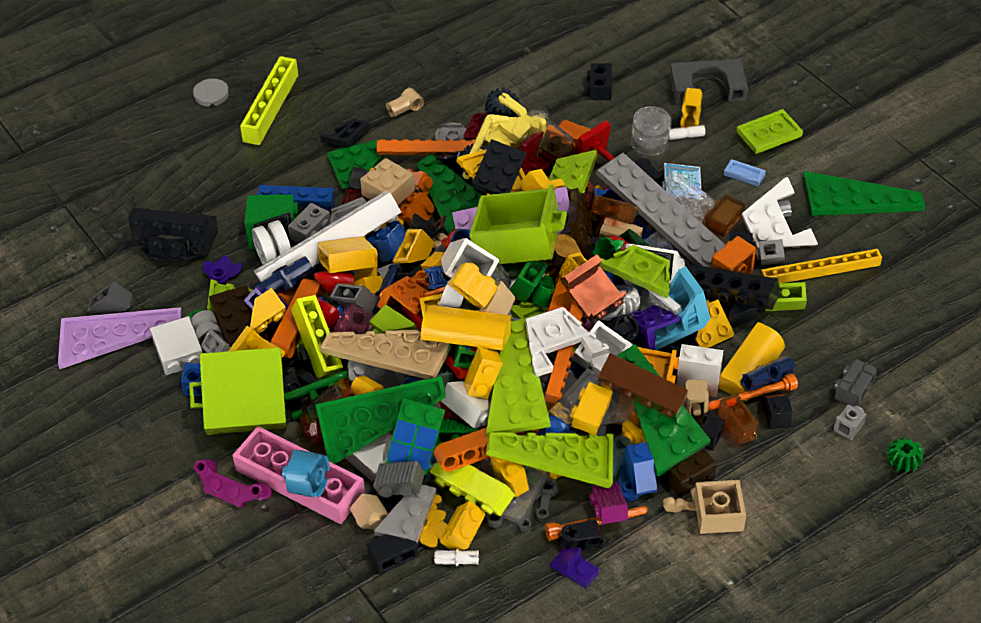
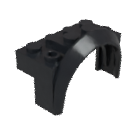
[128,208,218,263]

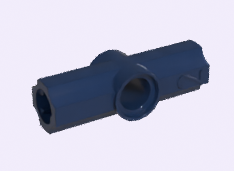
[254,256,314,293]
[740,356,795,391]

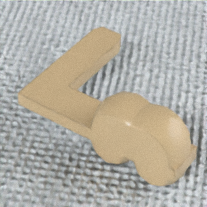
[663,488,696,513]

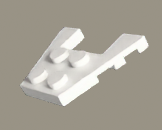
[741,177,818,249]
[525,307,609,378]

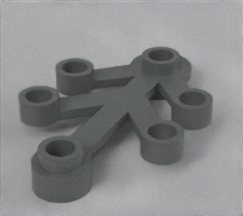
[486,477,559,533]

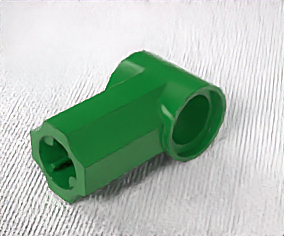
[531,275,556,307]

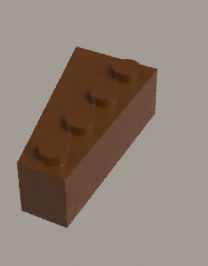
[598,353,688,418]

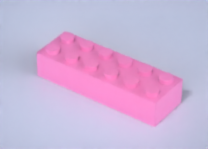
[232,426,365,524]

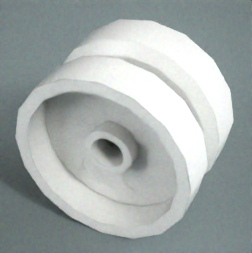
[252,220,291,265]

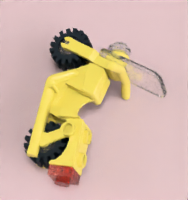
[460,88,573,179]

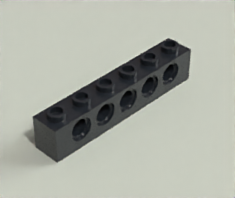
[685,263,781,310]

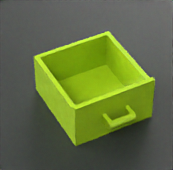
[469,185,567,264]
[189,348,287,435]

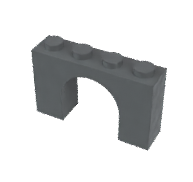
[670,59,748,105]

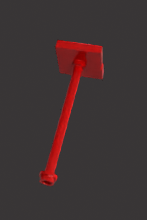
[576,120,614,162]

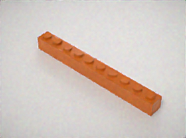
[377,139,475,155]
[544,299,585,404]

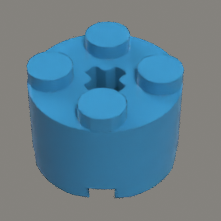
[282,449,330,498]

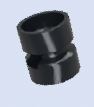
[603,314,639,341]

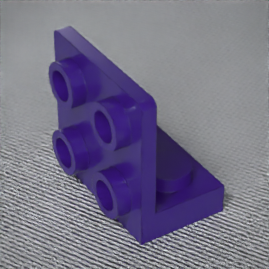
[629,305,680,350]

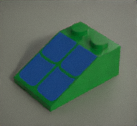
[385,398,445,475]

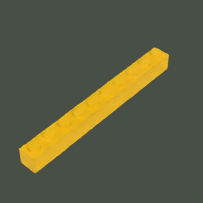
[761,249,882,283]

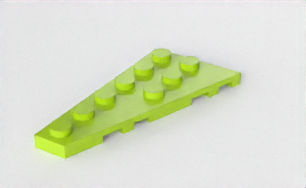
[486,319,550,438]
[486,432,613,488]

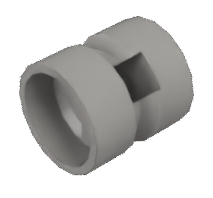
[191,310,223,345]

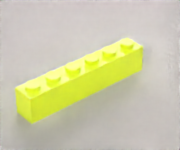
[240,56,298,145]

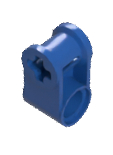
[424,265,451,289]

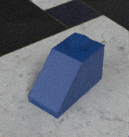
[622,442,657,496]

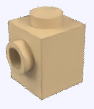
[349,493,388,530]

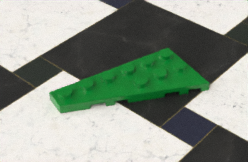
[417,154,482,235]
[803,171,926,216]
[618,344,711,477]
[316,376,446,464]

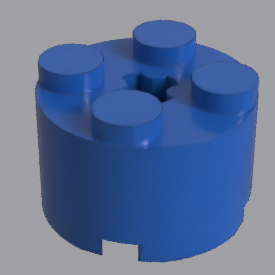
[367,220,406,263]

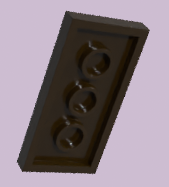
[568,188,594,257]
[209,285,270,347]

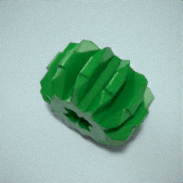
[886,436,924,473]

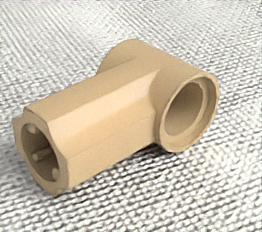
[386,88,424,117]

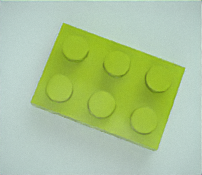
[736,109,803,154]

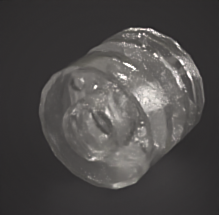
[631,106,671,156]

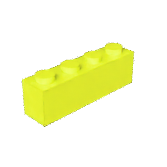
[291,295,343,380]
[429,461,515,516]

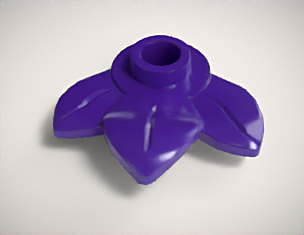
[203,255,242,284]

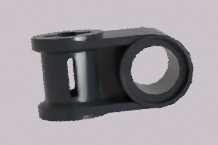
[560,519,604,550]

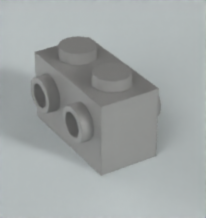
[288,203,330,243]

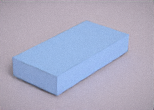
[724,159,766,187]

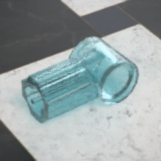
[613,436,630,479]

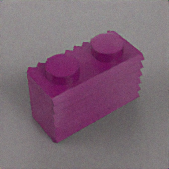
[589,481,628,525]

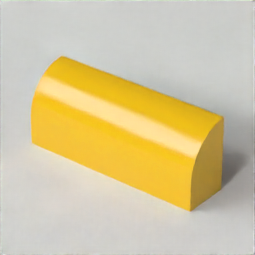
[421,305,511,350]
[718,322,785,402]

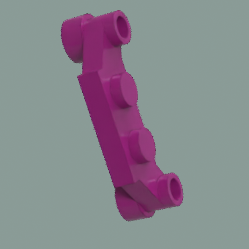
[194,459,271,507]

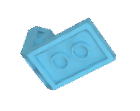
[654,266,710,350]

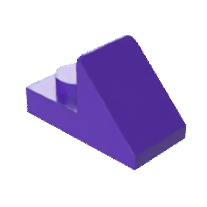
[550,547,599,588]

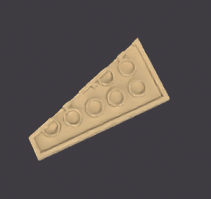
[320,330,453,379]

